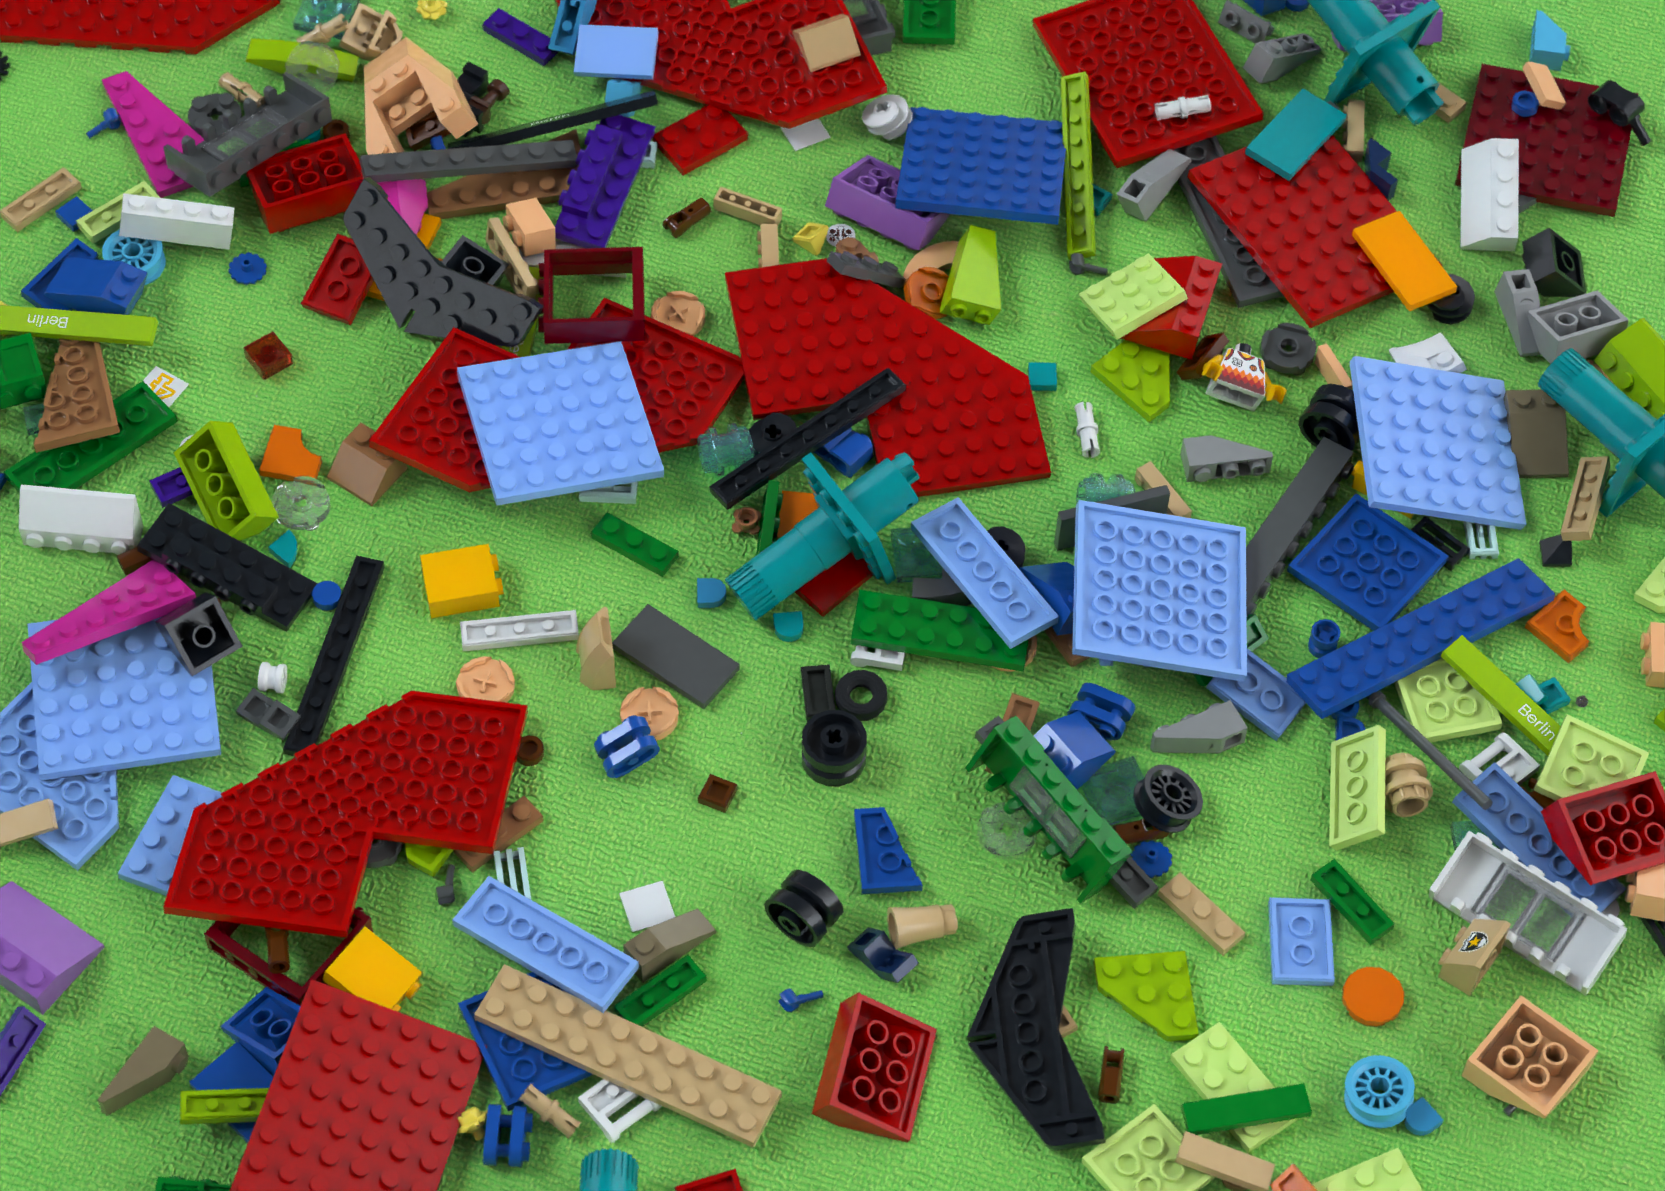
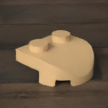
[338,3,402,61]

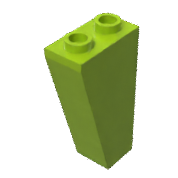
[940,225,1002,325]

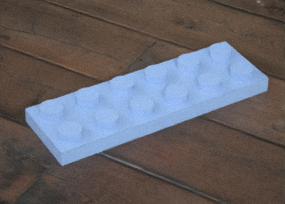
[911,497,1059,649]
[452,876,639,1013]

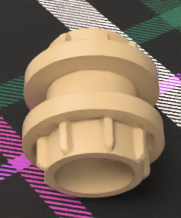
[1385,753,1433,817]

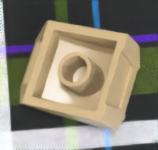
[576,606,616,690]

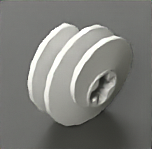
[862,94,912,140]

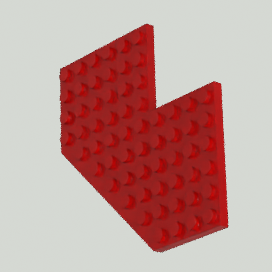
[0,0,281,55]
[555,0,888,129]
[725,258,1051,497]
[369,297,745,493]
[163,690,528,938]

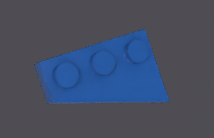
[21,238,98,311]
[854,807,923,895]

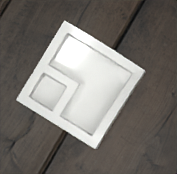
[1389,332,1467,373]

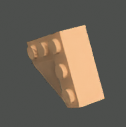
[1461,995,1599,1119]

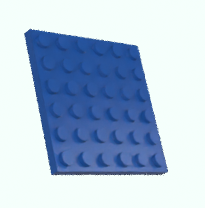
[895,107,1066,225]

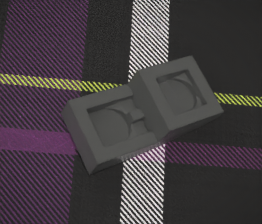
[236,688,301,740]

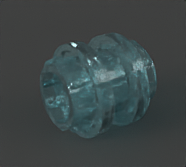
[697,423,754,477]
[1076,473,1135,504]

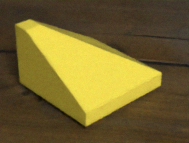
[792,222,829,255]

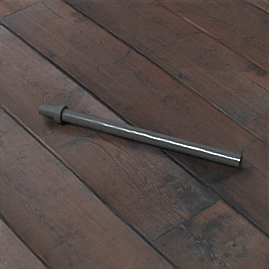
[1366,691,1493,810]

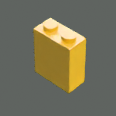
[420,543,504,618]
[322,926,423,1012]

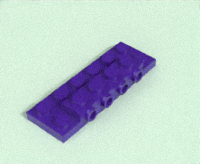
[555,115,656,248]

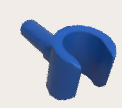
[86,108,121,139]
[778,988,824,1013]

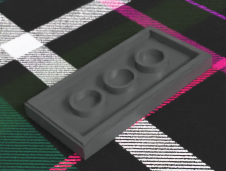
[1054,485,1170,551]
[612,604,740,709]

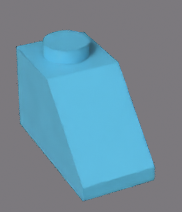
[1530,10,1570,71]
[605,78,642,117]

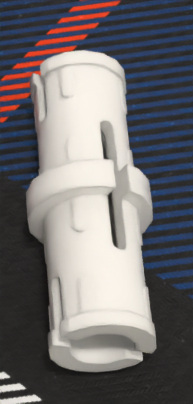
[1155,95,1211,121]
[1075,402,1100,458]

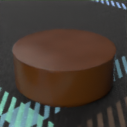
[322,119,350,139]
[516,735,544,766]

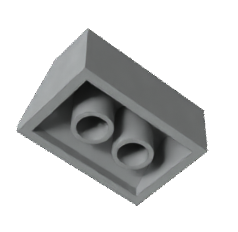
[1527,290,1629,364]

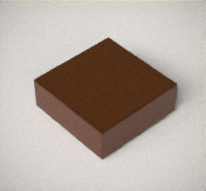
[698,774,737,813]

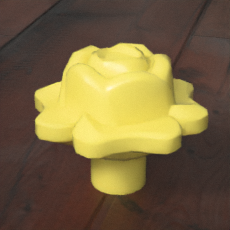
[416,0,448,20]
[457,1107,488,1141]

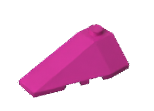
[376,179,428,235]

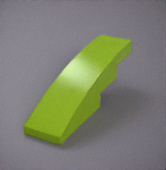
[245,39,359,83]

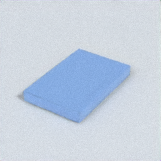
[574,24,659,80]
[1268,898,1335,986]

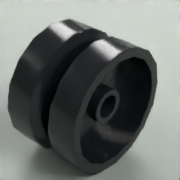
[1298,384,1360,451]
[802,710,867,787]
[764,869,844,947]

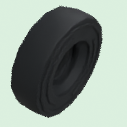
[835,670,887,721]

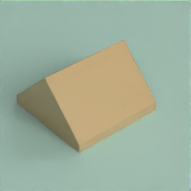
[792,14,860,72]

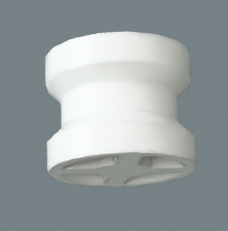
[258,662,288,694]

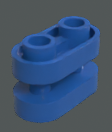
[1067,683,1136,741]
[594,715,660,778]
[483,1104,533,1167]

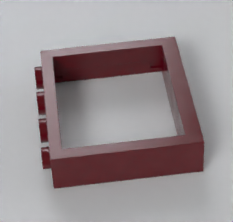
[538,247,645,344]
[204,907,373,1006]

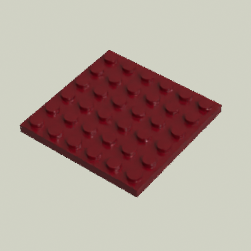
[1455,63,1638,217]

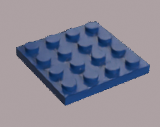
[1287,493,1449,631]
[458,972,594,1111]

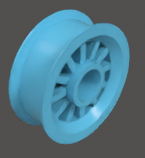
[102,229,166,286]
[1344,1055,1415,1128]

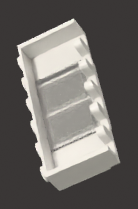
[1429,831,1627,996]

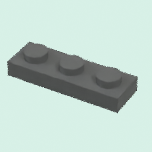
[826,251,906,289]

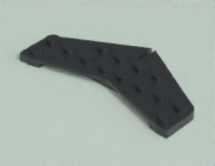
[344,177,544,347]
[967,908,1106,1150]

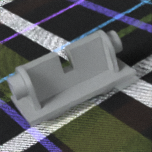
[1218,0,1274,43]

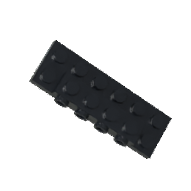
[137,503,318,632]

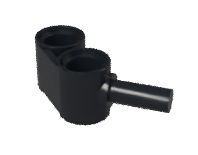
[1588,80,1651,146]

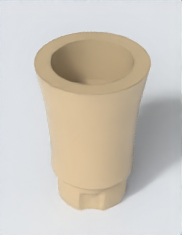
[887,904,958,949]

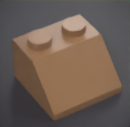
[327,422,408,506]

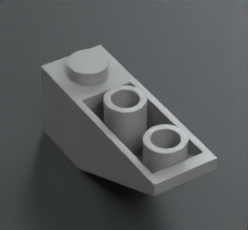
[1243,33,1321,84]
[1116,149,1192,222]
[1494,269,1541,357]
[1180,435,1273,482]
[1150,700,1248,753]

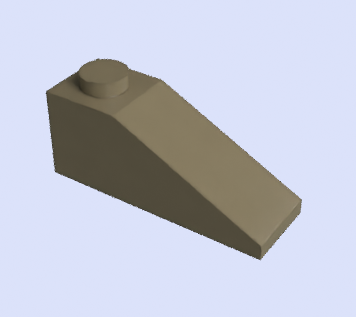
[623,908,716,983]
[97,1026,189,1116]

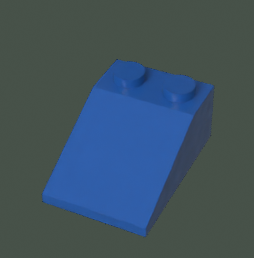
[44,257,148,315]
[1019,562,1074,635]
[220,987,301,1076]

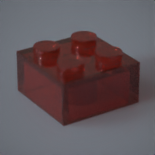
[243,331,293,380]

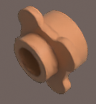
[732,507,761,535]

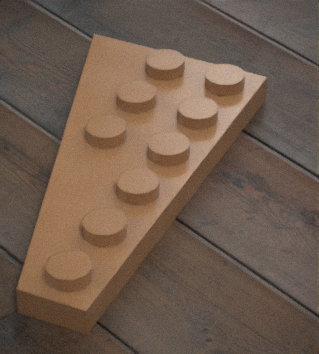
[427,129,580,219]
[34,339,120,453]

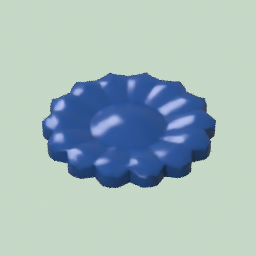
[228,252,267,285]
[1131,840,1172,878]

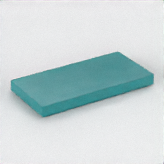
[1244,88,1347,181]

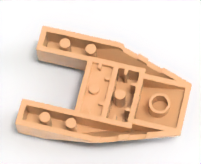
[364,37,478,155]

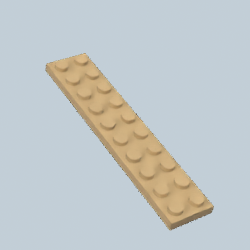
[474,964,782,1148]

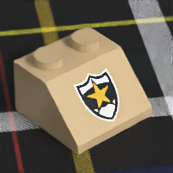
[1438,919,1511,996]

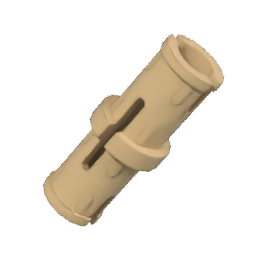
[296,14,350,46]
[219,72,265,108]
[518,1084,581,1138]

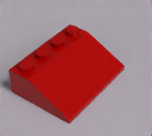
[246,133,363,234]
[1112,256,1222,360]
[1541,771,1665,886]
[812,992,937,1142]

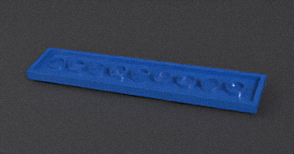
[1286,558,1555,719]

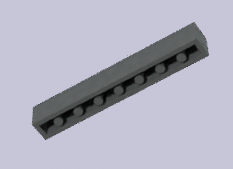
[1246,437,1354,616]

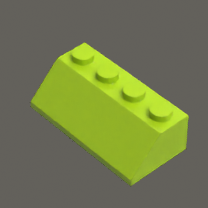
[1594,318,1665,420]
[174,421,279,541]

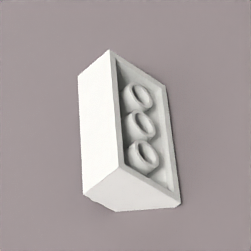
[1460,138,1519,251]
[119,193,234,250]
[19,484,144,555]

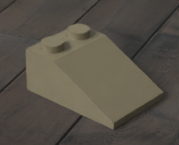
[1504,389,1569,478]

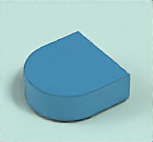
[697,578,726,608]
[1404,1097,1443,1136]

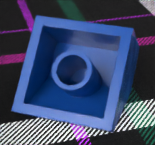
[1034,711,1116,790]

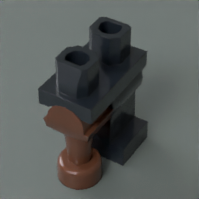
[457,61,509,137]

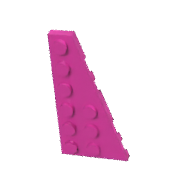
[102,71,204,198]
[22,560,196,665]

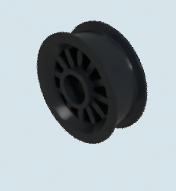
[1133,765,1203,833]

